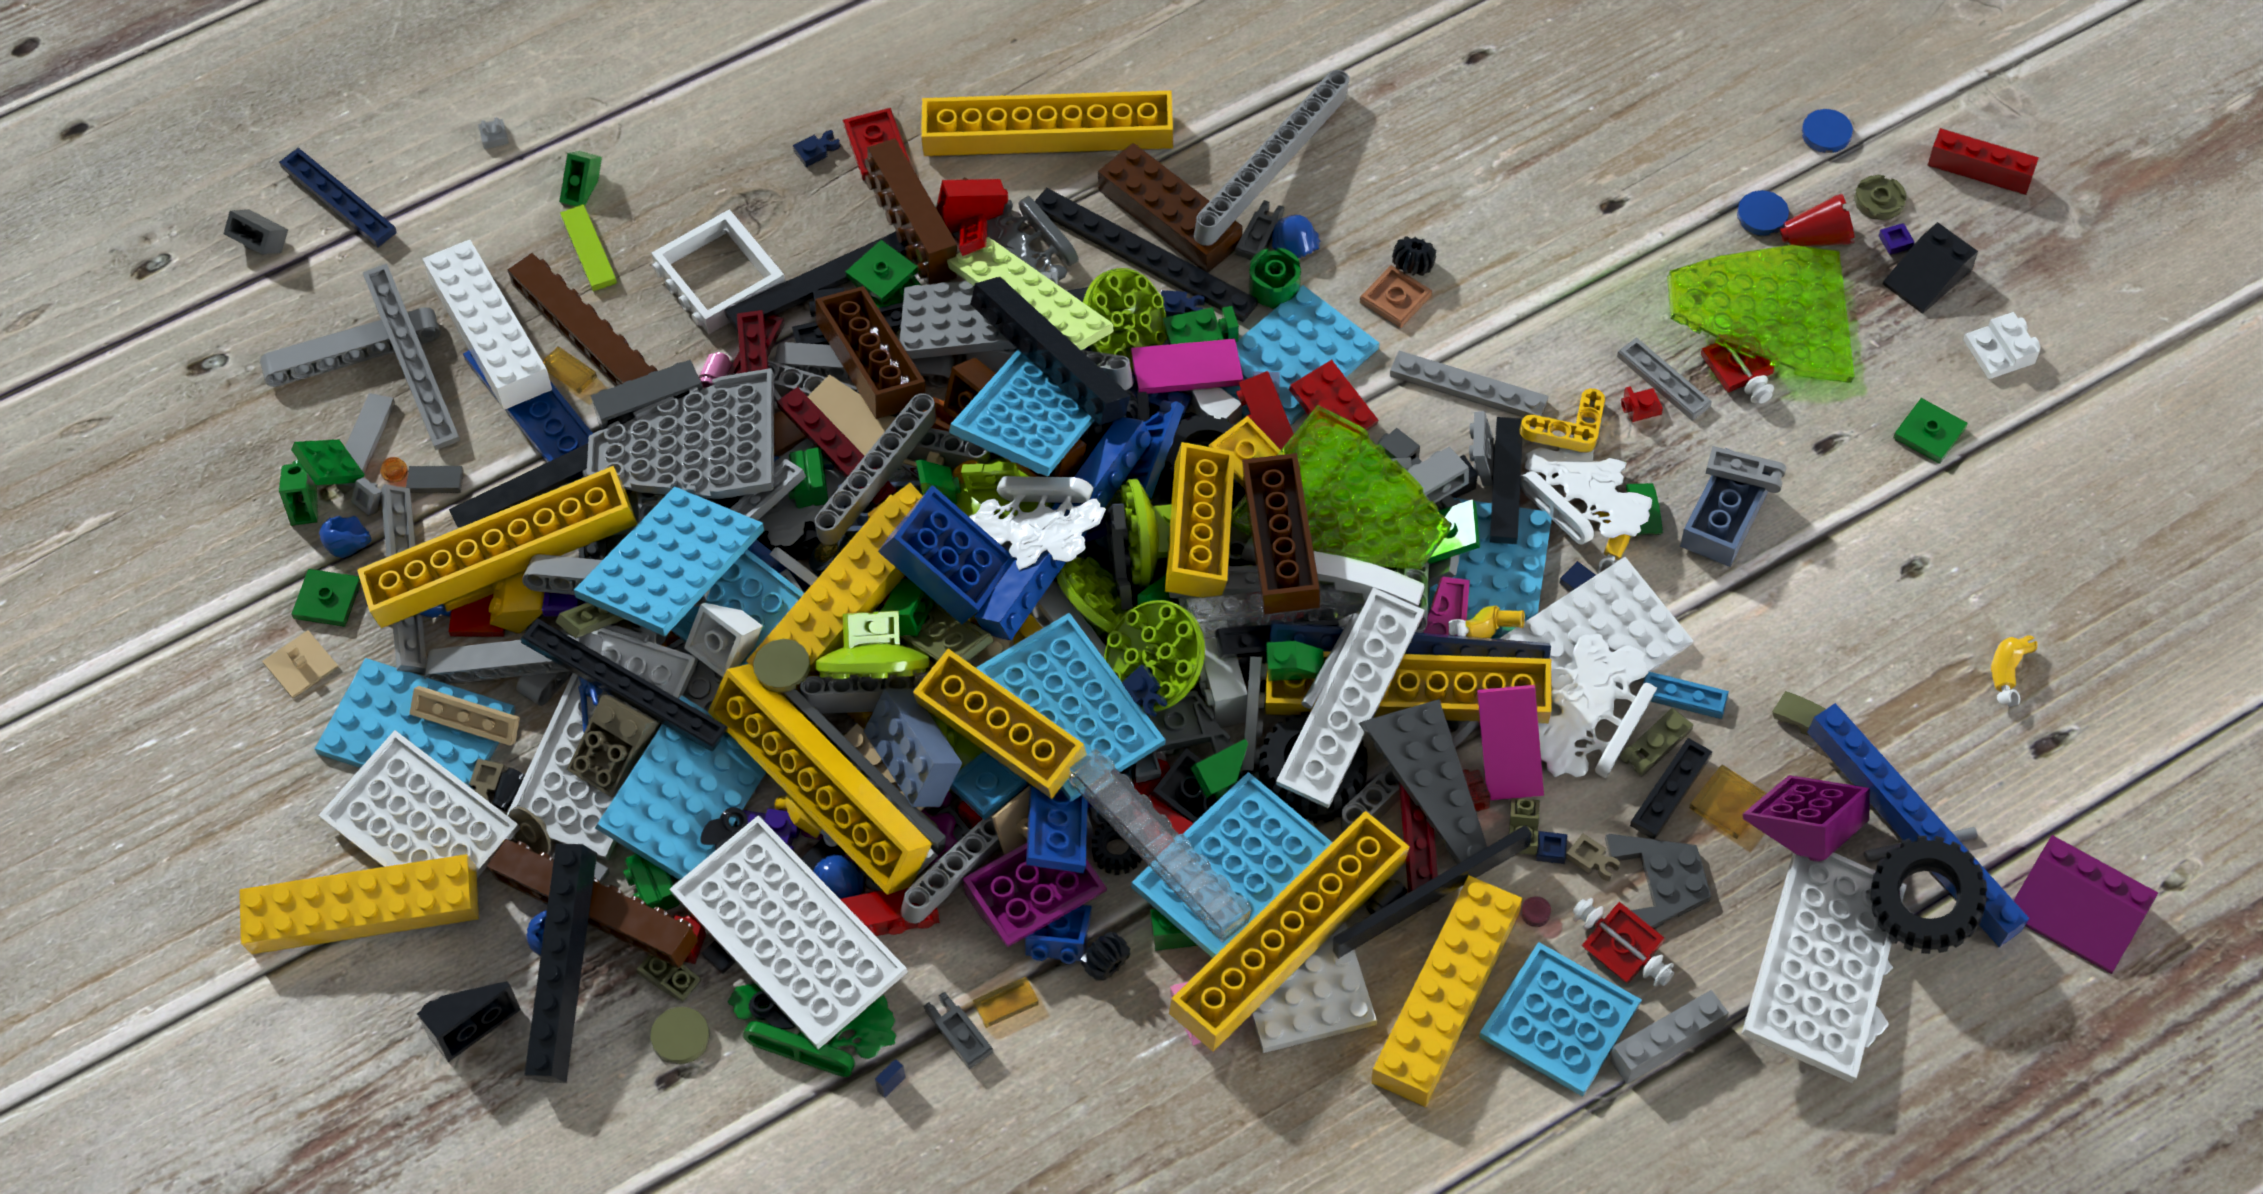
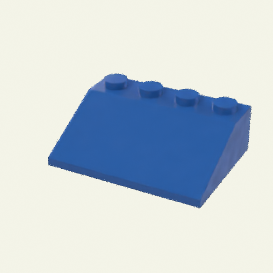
[878,485,1015,624]

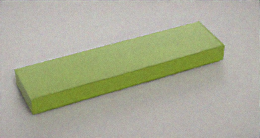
[560,204,617,292]

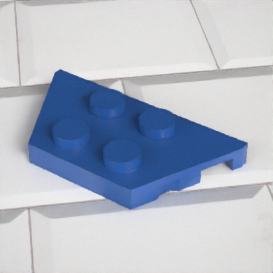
[1125,401,1185,499]

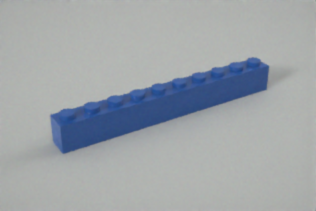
[974,417,1153,641]
[1807,703,2030,947]

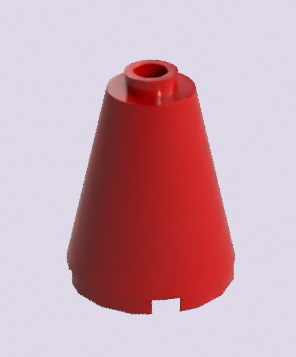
[1780,194,1855,247]

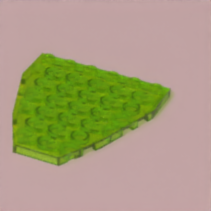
[1667,245,1855,383]
[1231,405,1450,570]

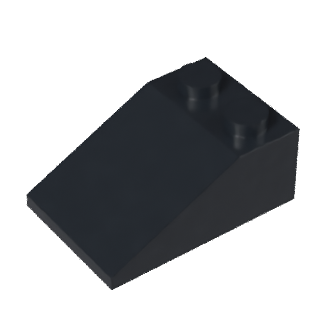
[1883,222,1978,314]
[1150,748,1234,823]
[417,981,521,1062]

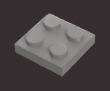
[1469,411,1495,486]

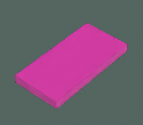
[1131,339,1244,394]
[1477,685,1544,801]

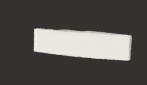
[1314,551,1425,607]

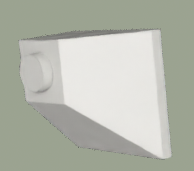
[684,603,763,677]

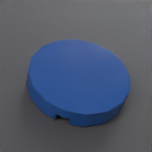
[1802,109,1853,153]
[1737,190,1789,236]

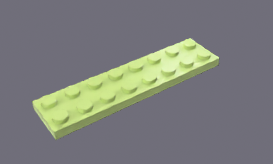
[947,237,1114,350]

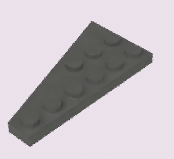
[1358,699,1487,864]

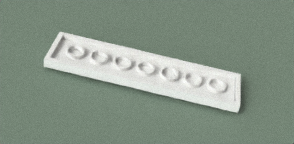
[1276,588,1425,808]

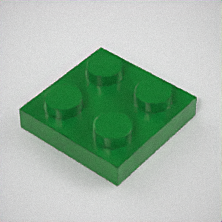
[1163,307,1224,345]
[291,439,365,485]

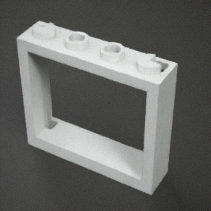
[651,209,785,334]

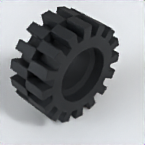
[1092,819,1143,875]

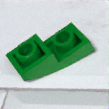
[1626,483,1663,536]

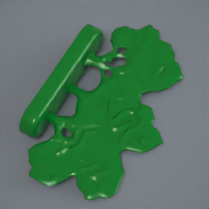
[728,983,896,1077]

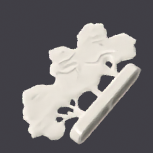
[1520,438,1652,545]
[969,476,1106,570]
[1538,634,1657,779]

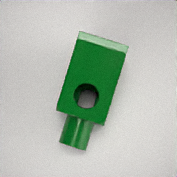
[279,459,318,526]

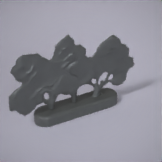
[952,196,1079,281]

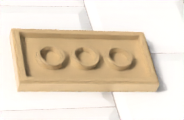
[808,375,908,456]

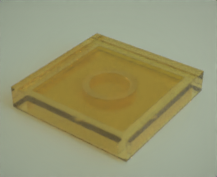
[1689,764,1767,839]

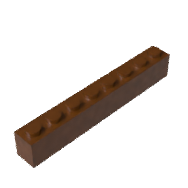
[508,253,658,386]
[487,839,698,968]

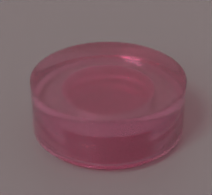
[1521,897,1551,927]

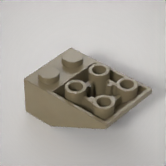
[567,695,662,797]

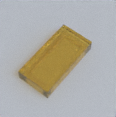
[542,346,597,394]
[973,977,1039,1028]

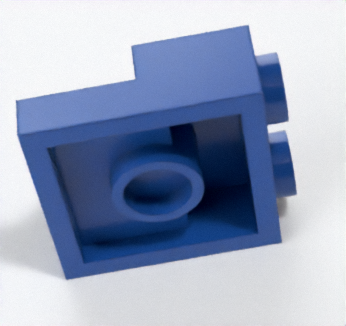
[1025,905,1092,964]

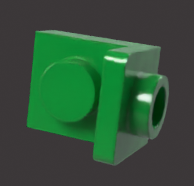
[1218,306,1239,342]

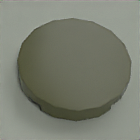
[1854,175,1907,220]
[753,639,811,692]
[650,1007,710,1064]

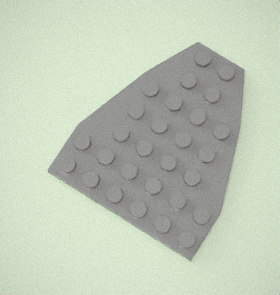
[587,368,774,499]

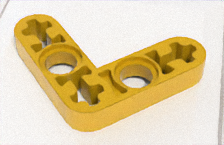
[1520,388,1605,452]

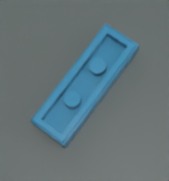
[1643,671,1729,719]

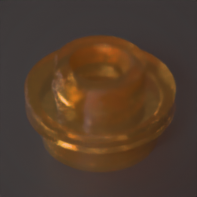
[381,457,408,483]

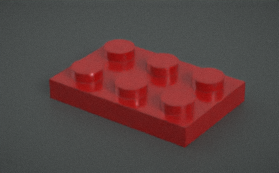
[1289,360,1379,437]

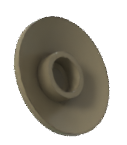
[508,807,551,854]

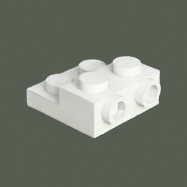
[1963,312,2040,380]

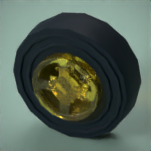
[809,535,850,576]

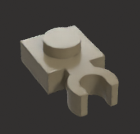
[469,758,507,803]
[1566,833,1621,881]

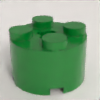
[1249,248,1301,310]

